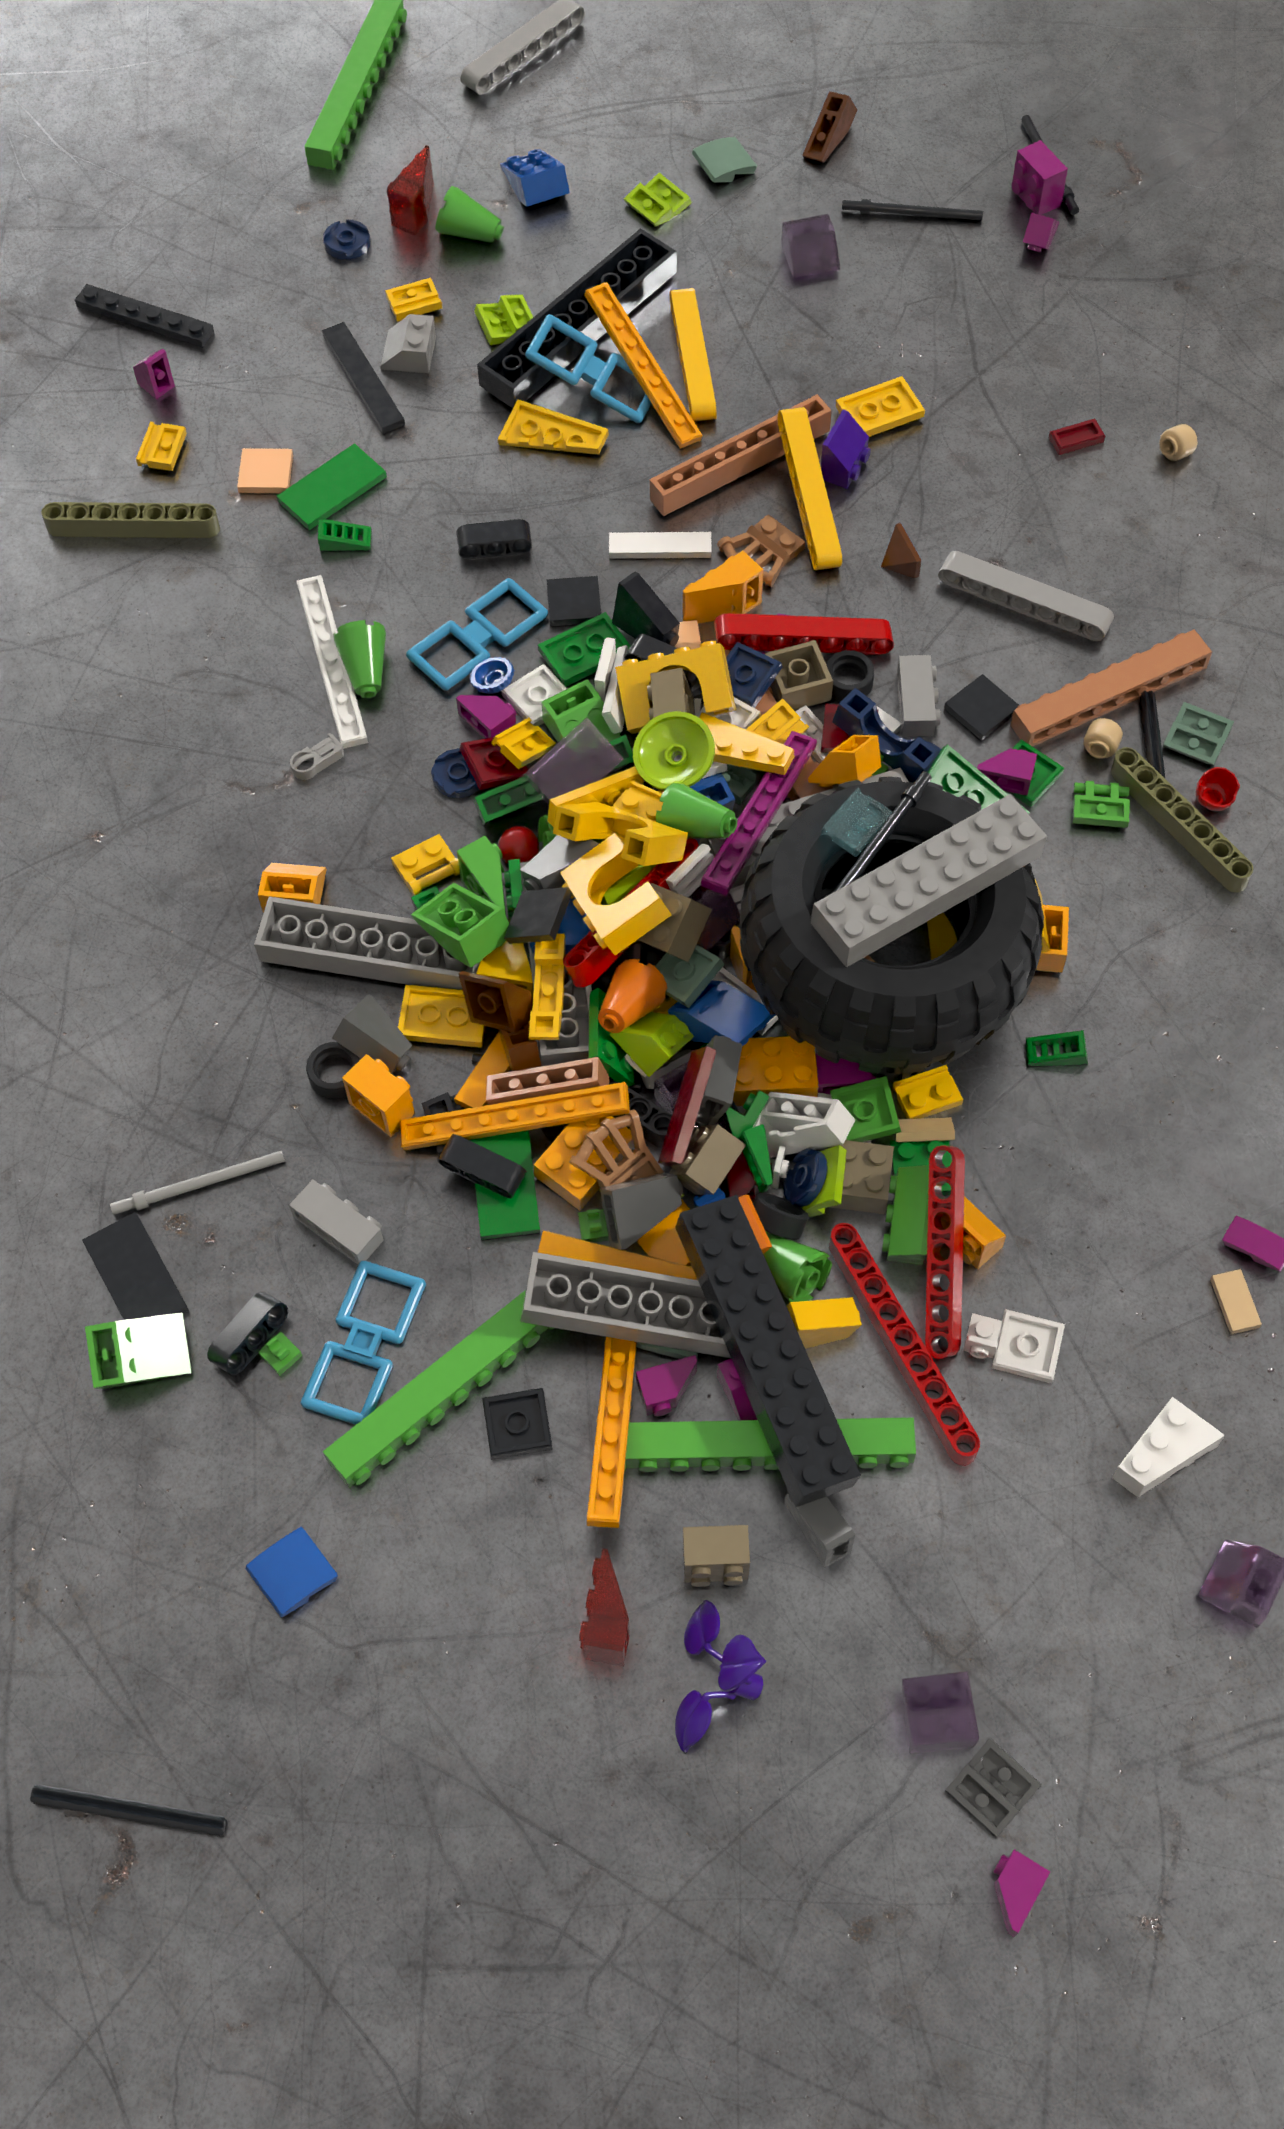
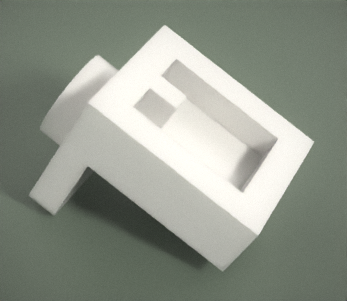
[963,1313,1002,1359]

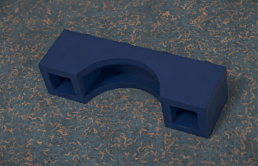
[832,688,940,783]

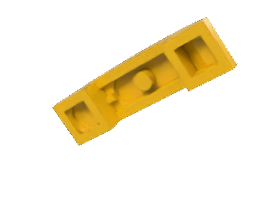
[529,934,565,1040]

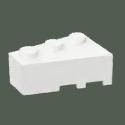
[752,1091,855,1158]
[1112,1397,1225,1497]

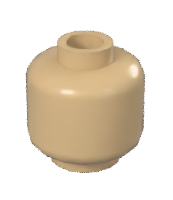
[1159,424,1198,461]
[1083,718,1123,759]

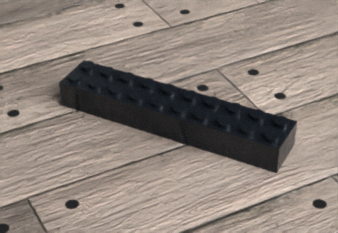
[477,228,677,408]
[675,1195,861,1508]

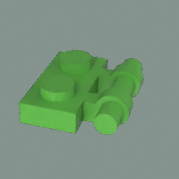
[1073,781,1130,828]

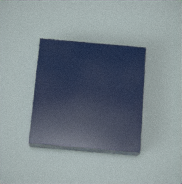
[726,642,783,708]

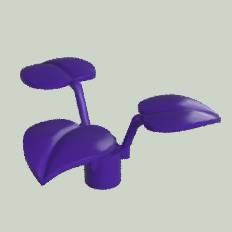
[675,1600,766,1753]

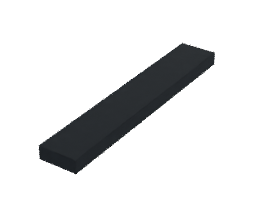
[322,322,405,434]

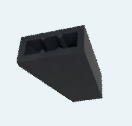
[612,571,680,646]

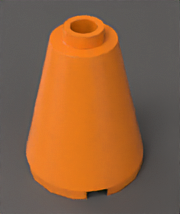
[598,959,667,1033]

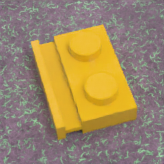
[385,278,442,321]
[136,422,187,471]
[746,698,809,745]
[492,718,556,769]
[612,781,663,822]
[892,1065,963,1119]

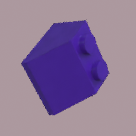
[821,409,871,489]

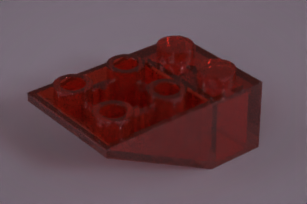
[387,145,434,236]
[579,1548,630,1667]

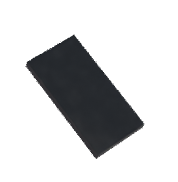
[82,1212,189,1320]

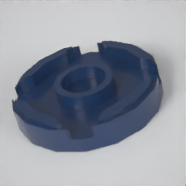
[323,220,370,260]
[431,748,479,798]
[784,1148,827,1207]

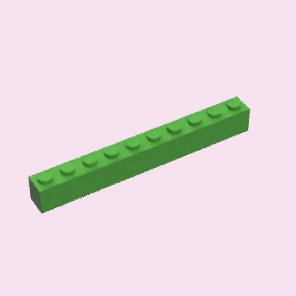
[304,0,407,170]
[323,1290,554,1488]
[625,1417,916,1472]

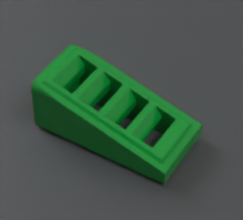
[318,520,372,551]
[1026,1030,1088,1066]
[739,1124,773,1193]

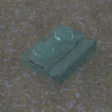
[821,788,892,857]

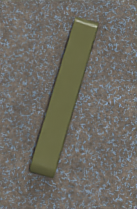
[41,502,220,538]
[1111,747,1253,893]

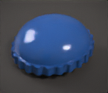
[470,657,515,694]

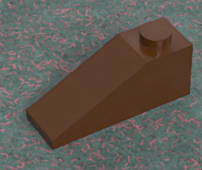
[802,91,857,163]
[498,1023,542,1071]

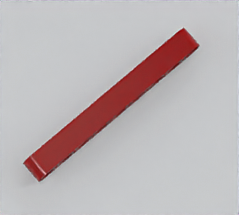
[829,1223,980,1466]

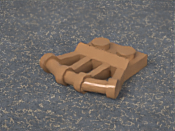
[717,514,806,587]
[569,1109,664,1188]

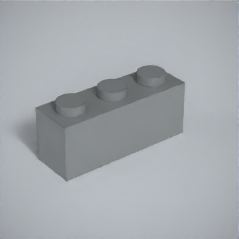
[897,655,941,737]
[289,1179,384,1264]

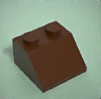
[459,971,533,1033]

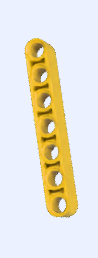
[670,288,717,422]
[777,407,842,570]

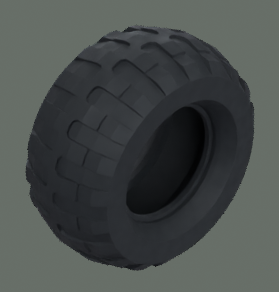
[740,777,1044,1073]

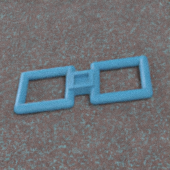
[525,314,652,423]
[406,578,549,690]
[301,1261,426,1425]

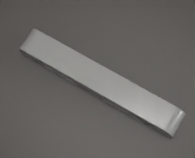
[460,0,585,95]
[938,551,1114,641]

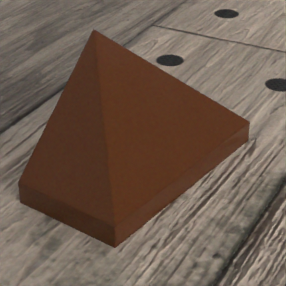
[881,523,922,579]

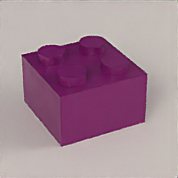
[1011,140,1068,215]

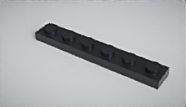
[75,284,214,348]

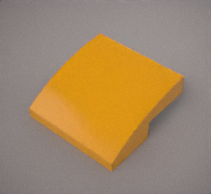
[637,1199,691,1266]

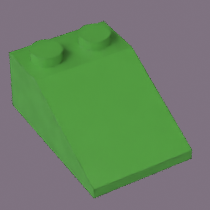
[457,836,506,915]
[411,883,509,967]

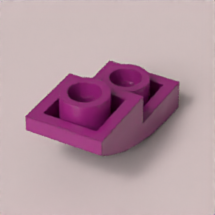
[1222,1215,1284,1272]

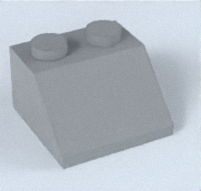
[380,314,436,373]

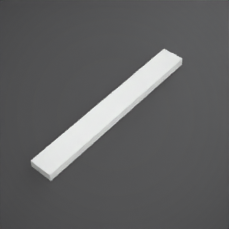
[296,575,368,749]

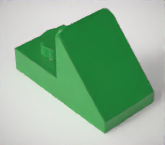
[726,1089,770,1139]

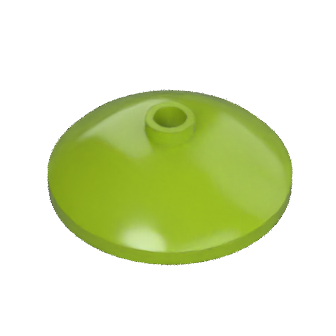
[633,711,715,791]

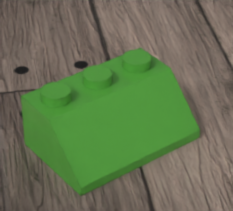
[882,1165,929,1265]

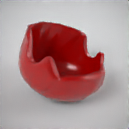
[1195,767,1240,812]
[498,826,539,864]

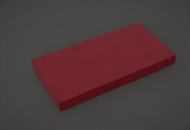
[658,1046,716,1166]

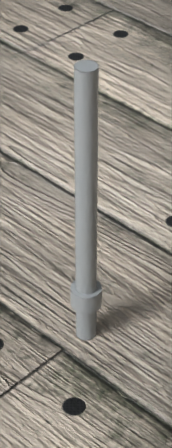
[110,1150,285,1215]

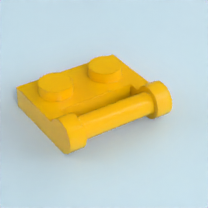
[391,834,460,896]

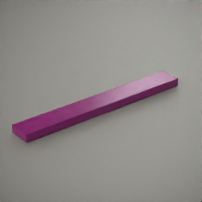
[701,731,817,896]

